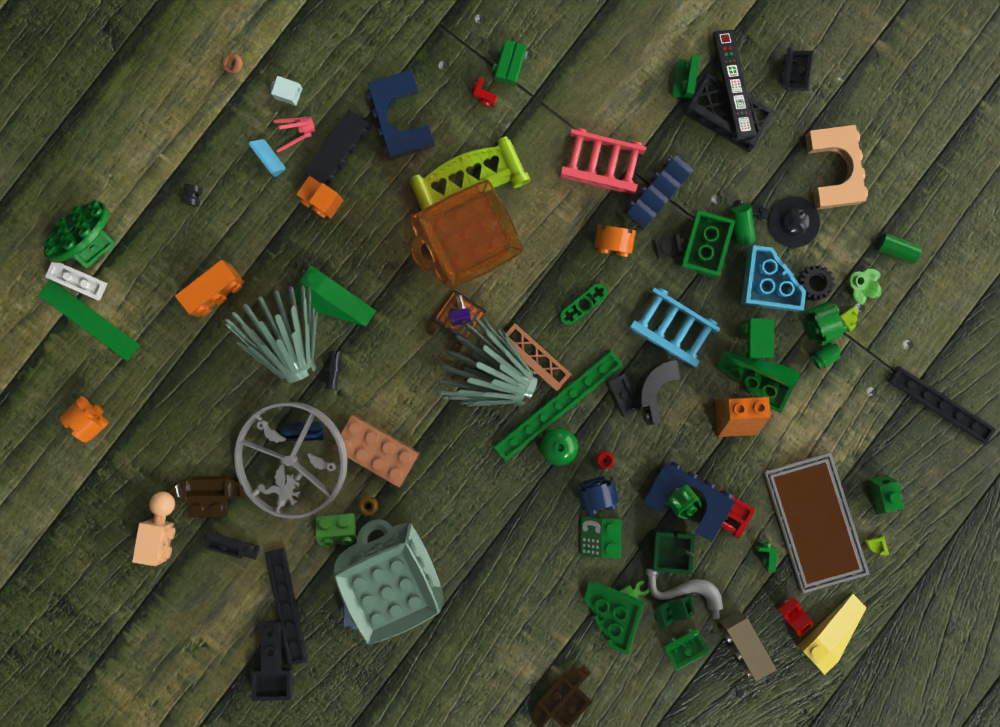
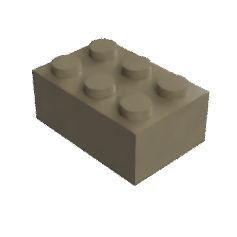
[719,611,776,682]

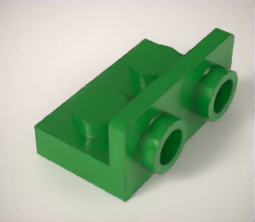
[672,55,700,100]

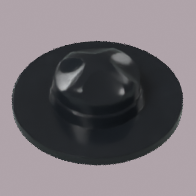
[768,197,820,248]

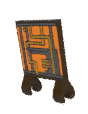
[426,290,486,353]

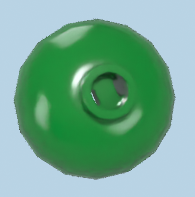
[540,428,579,466]

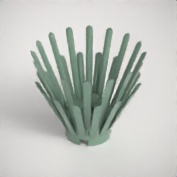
[225,285,318,384]
[438,316,538,407]

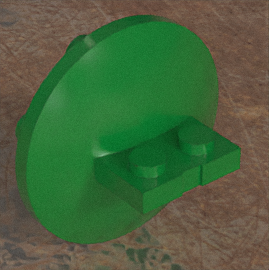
[42,200,116,269]

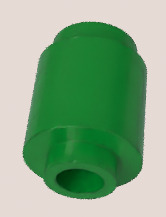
[811,342,842,369]

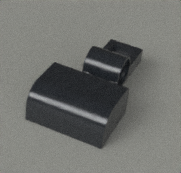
[252,621,294,701]

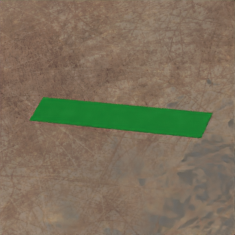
[38,280,140,362]

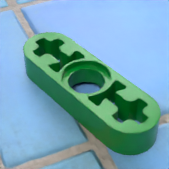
[560,284,607,325]

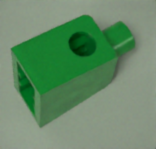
[868,475,904,515]

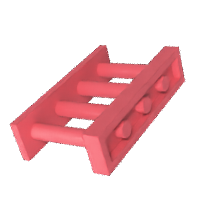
[560,128,647,195]

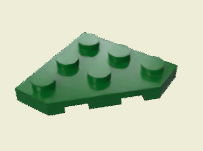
[584,580,645,655]

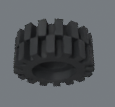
[797,265,835,301]

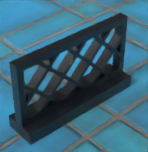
[684,73,774,153]

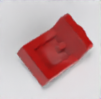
[471,77,497,108]

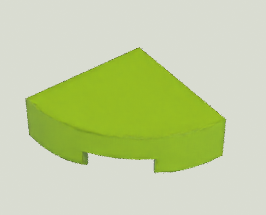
[840,305,858,332]
[864,535,889,555]

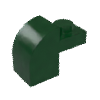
[654,595,695,628]

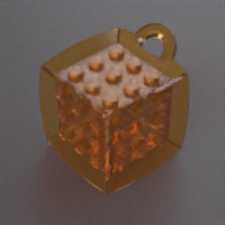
[410,179,523,289]

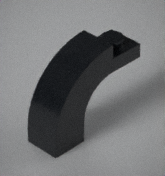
[635,360,681,425]

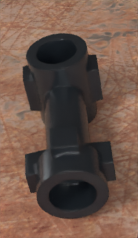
[731,200,768,221]

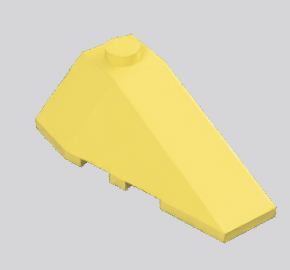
[797,593,866,675]

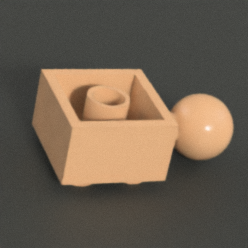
[132,492,175,566]

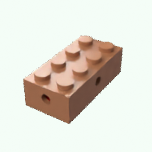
[332,415,420,487]

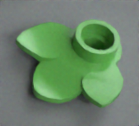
[848,268,881,305]

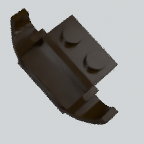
[167,475,245,517]
[533,666,593,727]

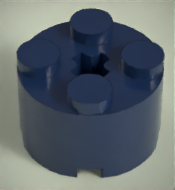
[576,476,619,515]

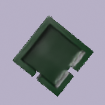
[650,529,695,574]

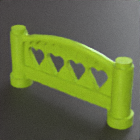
[410,137,531,226]

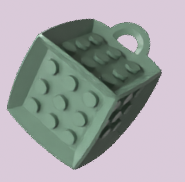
[333,519,444,645]

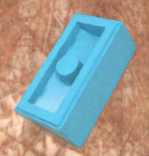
[249,139,286,177]

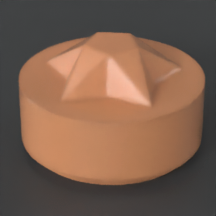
[223,53,243,73]

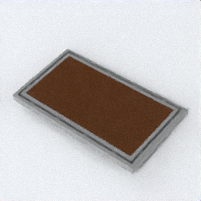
[763,452,870,593]

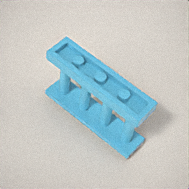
[628,287,720,368]

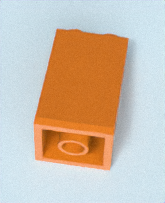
[715,397,770,437]

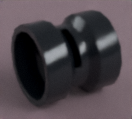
[180,183,203,207]

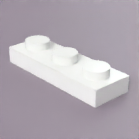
[45,262,108,301]

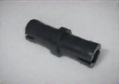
[325,351,342,391]

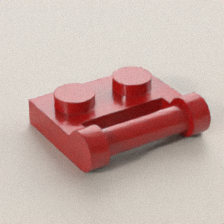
[720,490,756,539]

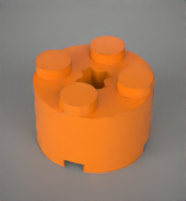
[594,225,636,257]
[60,396,109,443]

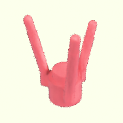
[273,116,315,153]

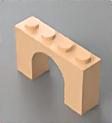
[805,125,868,209]

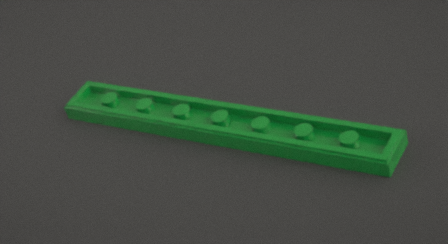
[493,350,623,462]

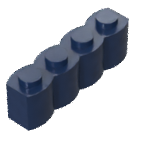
[625,155,693,230]

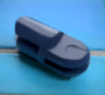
[281,421,324,441]

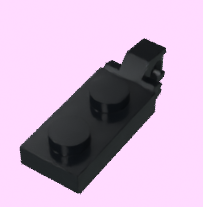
[205,531,260,560]

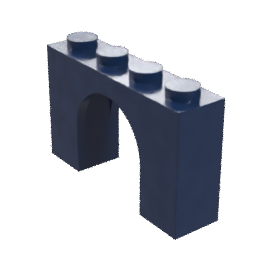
[366,70,435,160]
[643,461,735,542]

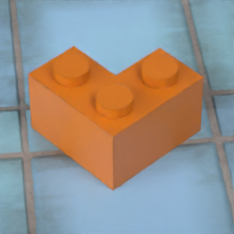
[296,176,344,219]

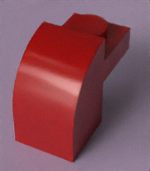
[777,597,814,638]

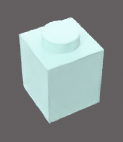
[270,76,302,106]

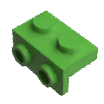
[316,513,357,547]

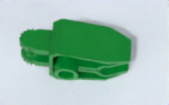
[666,485,702,520]

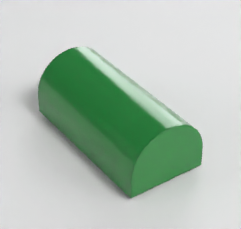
[731,203,756,246]
[877,232,922,264]

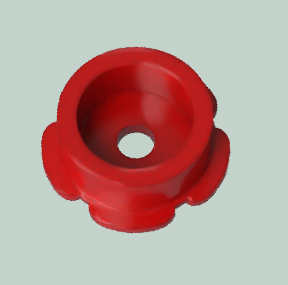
[596,451,615,470]

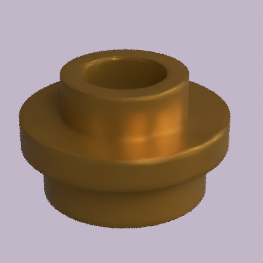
[359,496,378,516]

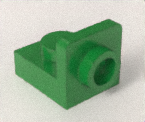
[754,542,777,572]

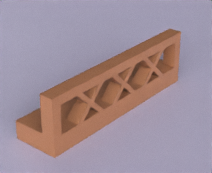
[506,324,572,391]

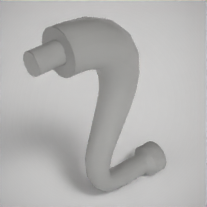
[646,568,723,619]

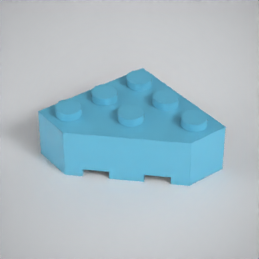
[741,245,806,312]

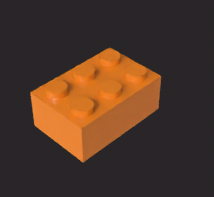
[175,260,244,317]

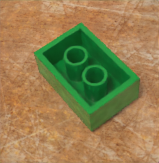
[679,210,735,279]

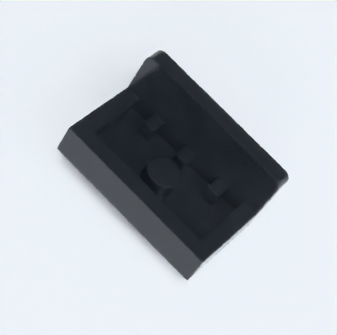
[780,47,814,91]

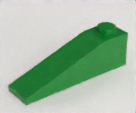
[294,266,376,326]
[717,351,801,413]

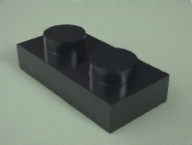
[606,374,641,417]

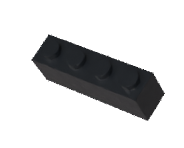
[305,109,370,186]

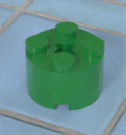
[802,302,847,346]

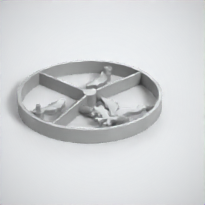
[234,402,347,519]

